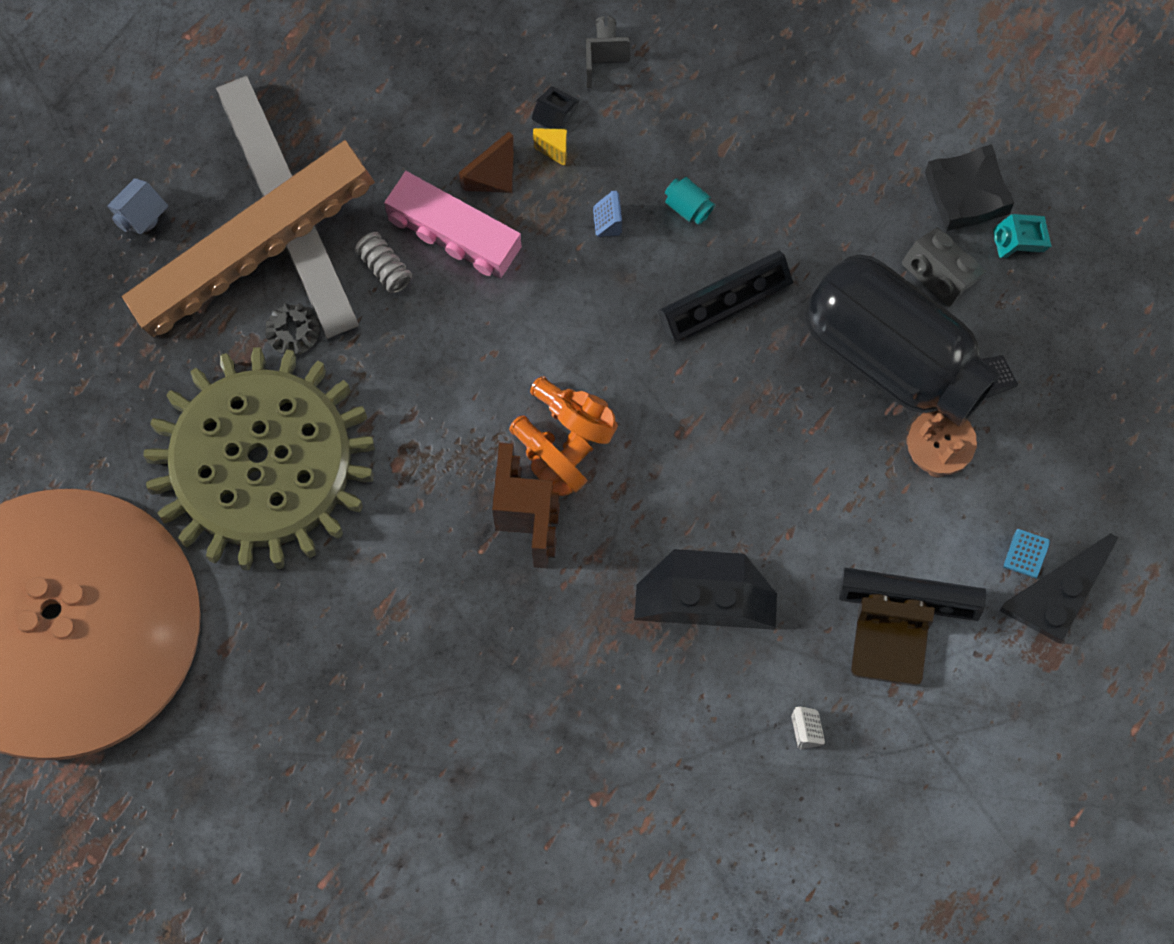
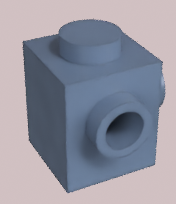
[107,178,168,234]

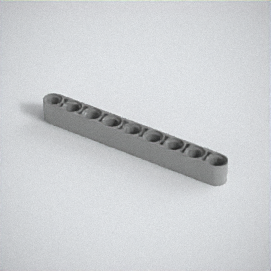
[216,76,359,339]

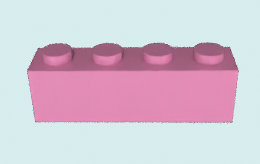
[384,171,522,279]

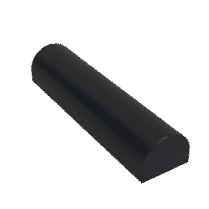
[659,251,794,342]
[839,567,986,621]

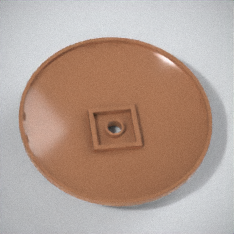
[0,489,201,760]

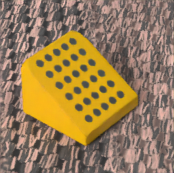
[533,128,567,165]

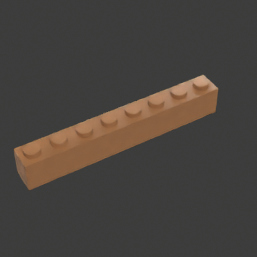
[121,140,375,338]

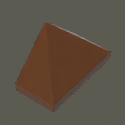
[459,131,515,193]

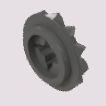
[265,303,320,355]

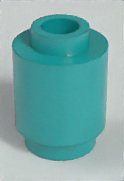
[664,177,715,226]

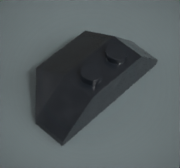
[634,549,777,630]

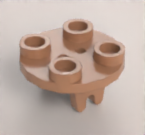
[906,411,977,478]

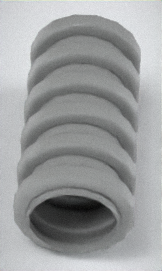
[355,232,412,293]

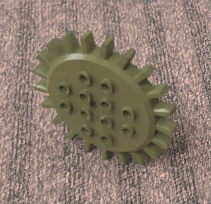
[144,347,375,571]

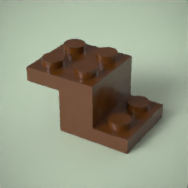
[492,442,560,569]

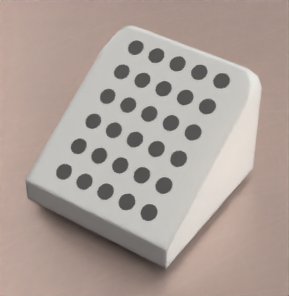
[791,706,825,750]

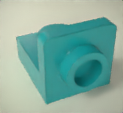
[993,214,1052,258]

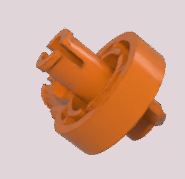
[530,376,618,448]
[509,415,594,496]

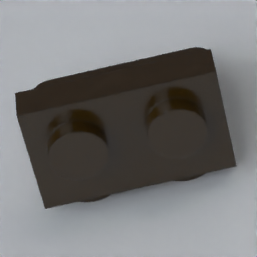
[851,594,935,686]

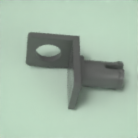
[586,16,630,88]

